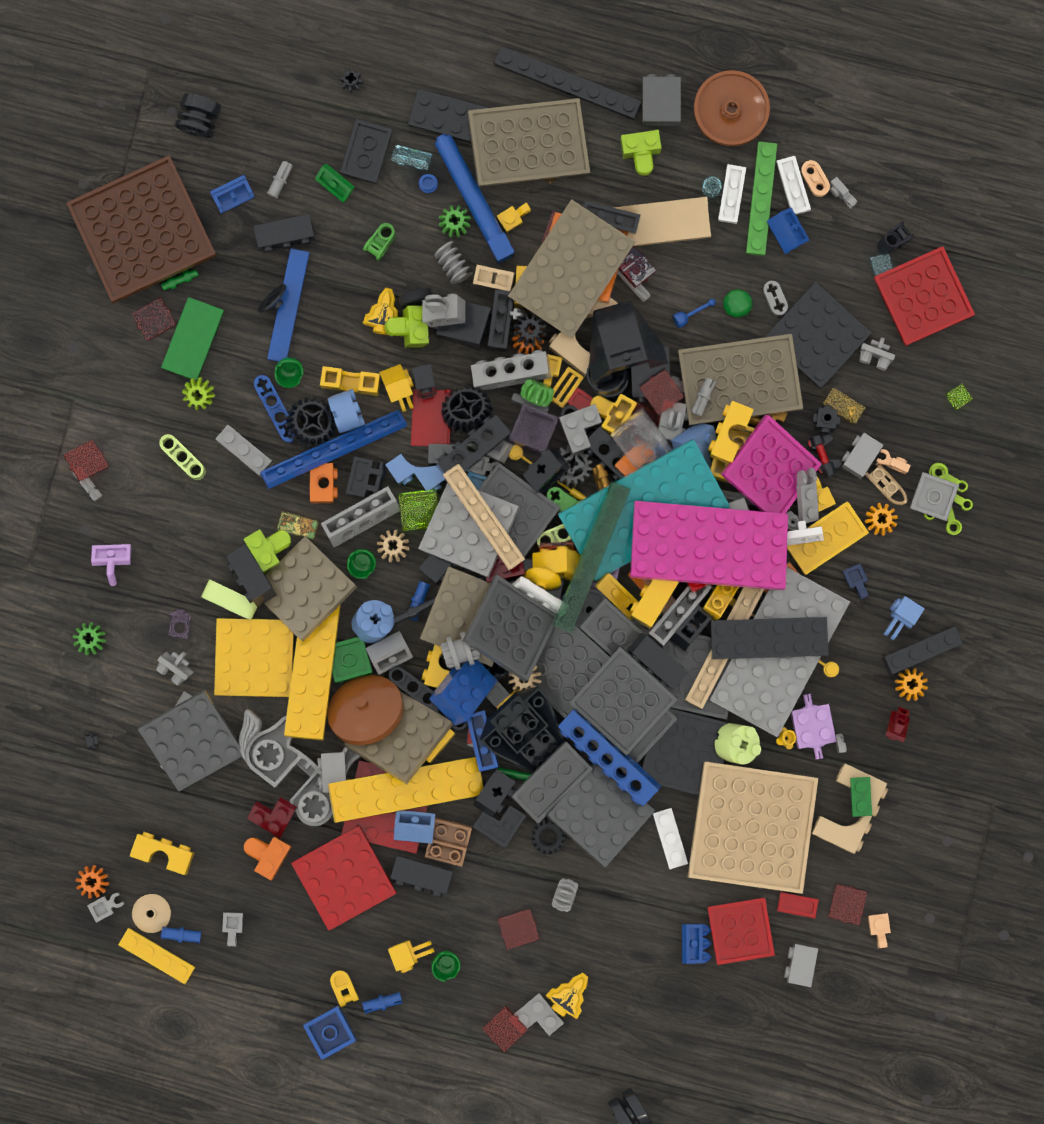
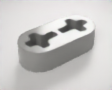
[763,281,788,317]

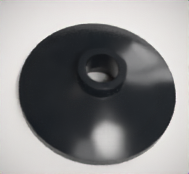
[258,284,287,313]

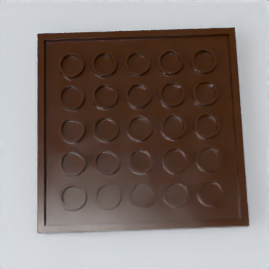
[66,155,217,304]

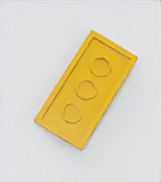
[787,501,869,575]

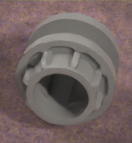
[440,632,481,670]

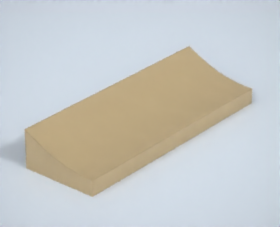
[613,197,711,247]

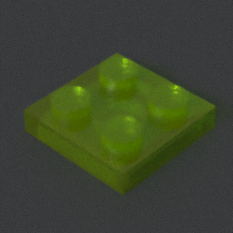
[398,489,438,531]

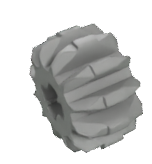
[552,878,578,912]

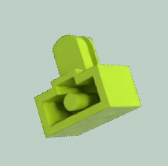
[620,130,661,176]
[384,306,429,348]
[244,529,291,574]

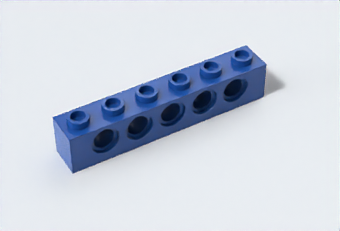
[558,709,662,806]

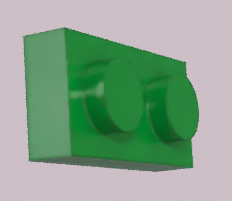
[315,164,355,203]
[850,777,872,817]

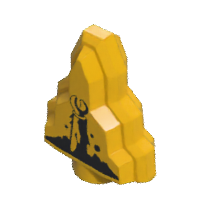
[363,288,398,335]
[546,973,588,1019]

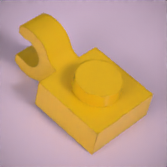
[497,203,531,233]
[543,354,562,387]
[815,477,836,512]

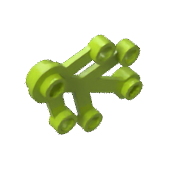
[923,463,973,536]

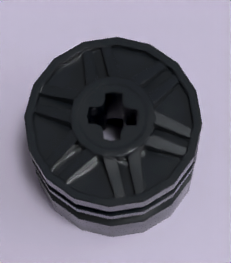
[174,93,222,138]
[586,365,631,400]

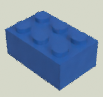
[429,660,498,726]

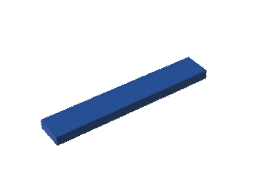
[267,249,310,362]

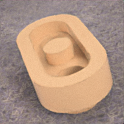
[801,160,830,197]

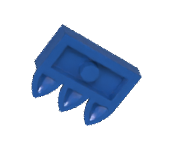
[682,924,712,964]

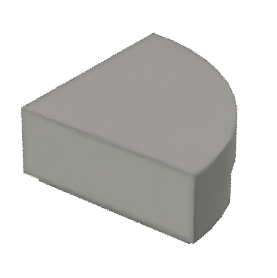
[835,733,847,753]

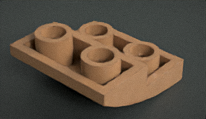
[425,817,472,867]

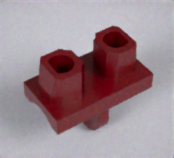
[885,707,910,742]

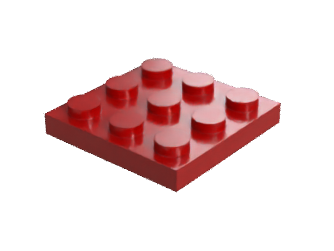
[707,898,775,965]

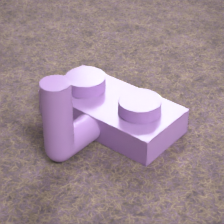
[91,544,131,586]

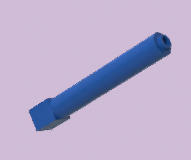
[435,134,515,265]

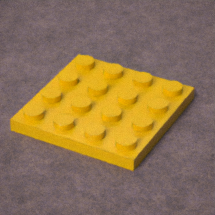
[214,618,294,697]

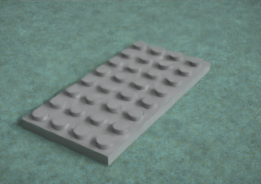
[709,567,850,737]

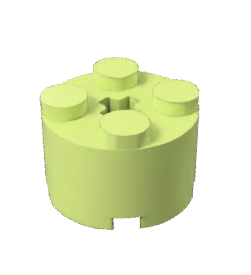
[715,723,761,764]

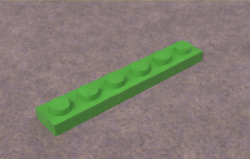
[746,142,777,256]

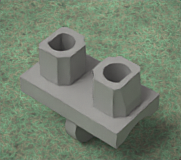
[859,337,895,371]
[156,652,194,686]

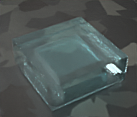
[869,254,893,276]

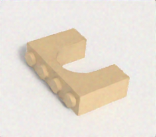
[549,298,618,377]
[811,763,888,854]

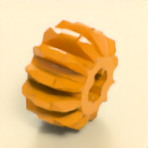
[865,503,898,536]
[895,668,928,701]

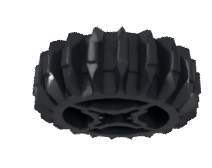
[441,385,493,435]
[285,397,337,448]

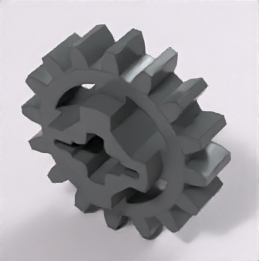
[559,445,592,487]

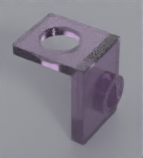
[169,609,191,639]

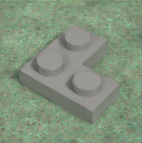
[559,404,602,454]
[509,993,564,1036]

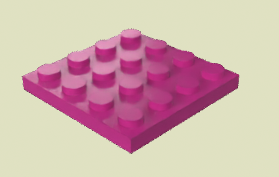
[721,415,822,514]

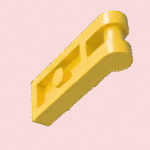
[595,572,637,620]

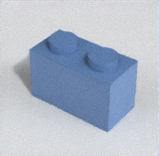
[394,810,435,844]

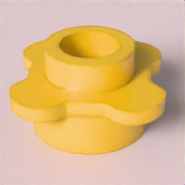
[776,727,796,749]

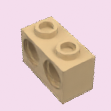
[473,265,516,292]

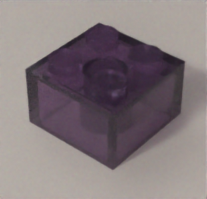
[509,403,559,454]

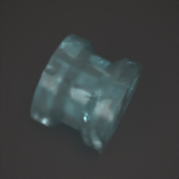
[702,176,722,198]

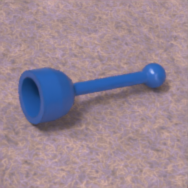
[672,299,716,328]

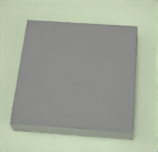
[910,472,959,521]

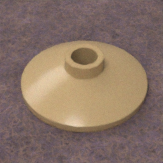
[132,894,171,933]

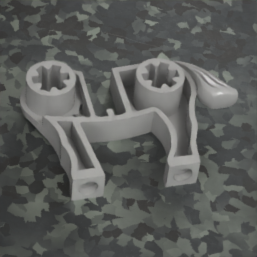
[239,709,361,826]

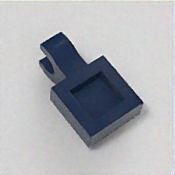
[842,564,868,600]

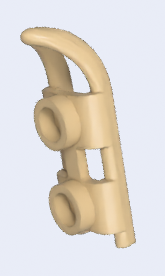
[865,463,907,505]

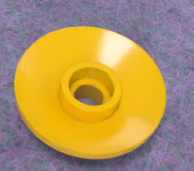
[523,568,562,591]

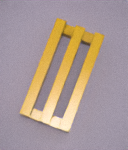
[552,366,584,409]

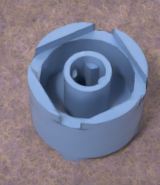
[327,389,365,433]
[352,600,394,643]

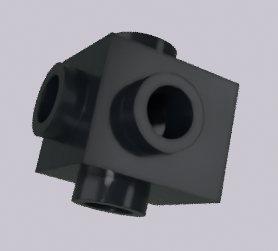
[812,405,840,434]

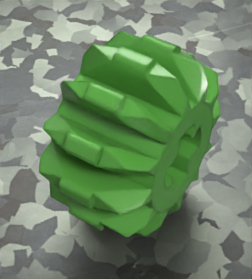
[439,205,471,238]
[520,379,554,407]
[73,623,106,655]

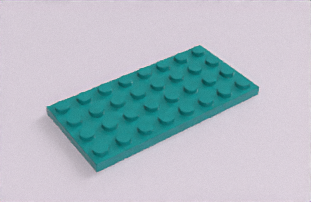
[558,439,730,581]

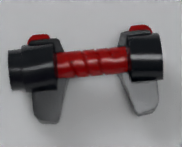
[808,434,842,478]

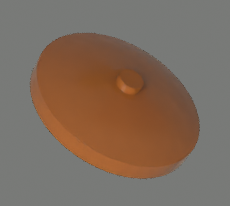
[694,70,770,146]
[327,675,404,745]

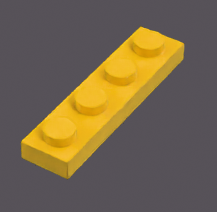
[118,928,195,984]

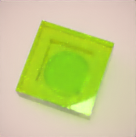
[946,384,973,410]

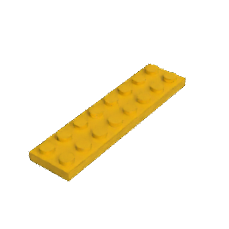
[284,604,341,740]
[328,757,484,823]

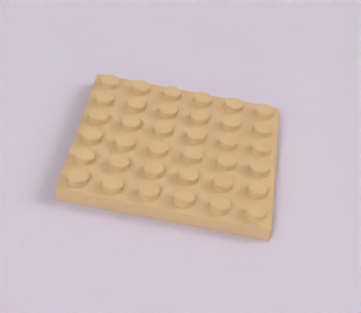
[688,762,818,894]

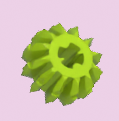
[182,377,215,410]

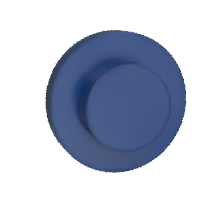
[419,174,438,193]

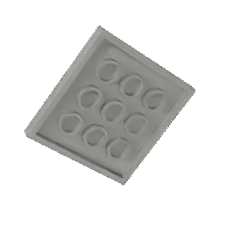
[418,483,520,578]

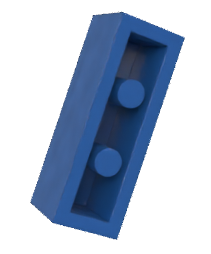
[467,710,500,772]

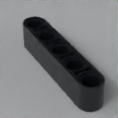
[389,667,468,731]

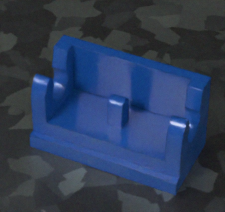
[210,175,255,214]
[767,208,810,254]

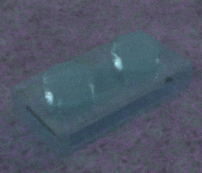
[391,145,433,170]

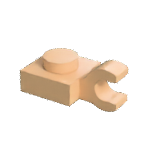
[876,449,911,474]
[868,913,891,948]

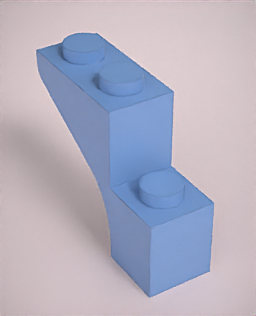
[385,454,446,493]

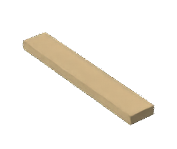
[443,464,525,570]

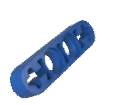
[254,375,295,443]

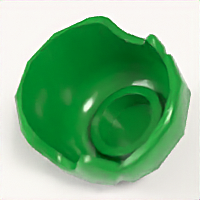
[723,289,753,318]
[274,357,304,388]
[347,549,376,579]
[431,951,461,982]

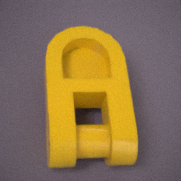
[330,970,359,1007]

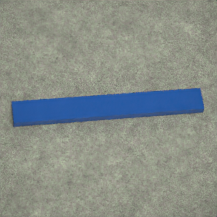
[260,409,407,489]

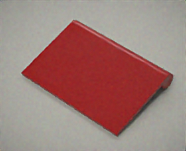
[411,389,452,447]

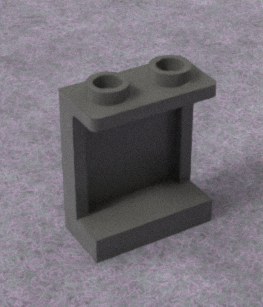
[642,74,681,126]

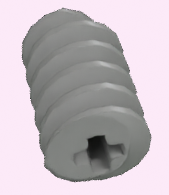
[434,241,473,284]

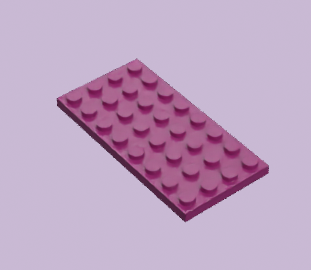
[630,501,788,590]

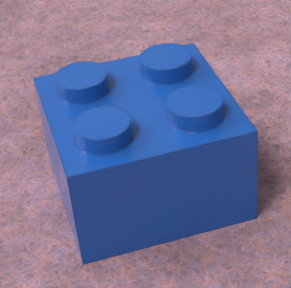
[303,1005,357,1060]

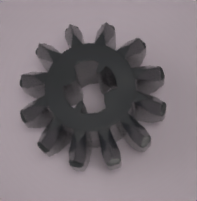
[514,314,546,347]

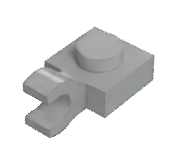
[222,913,243,947]

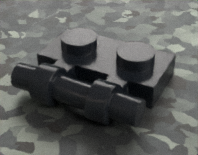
[346,456,386,498]

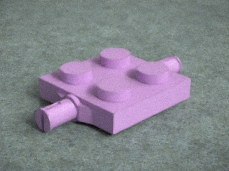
[791,694,836,760]

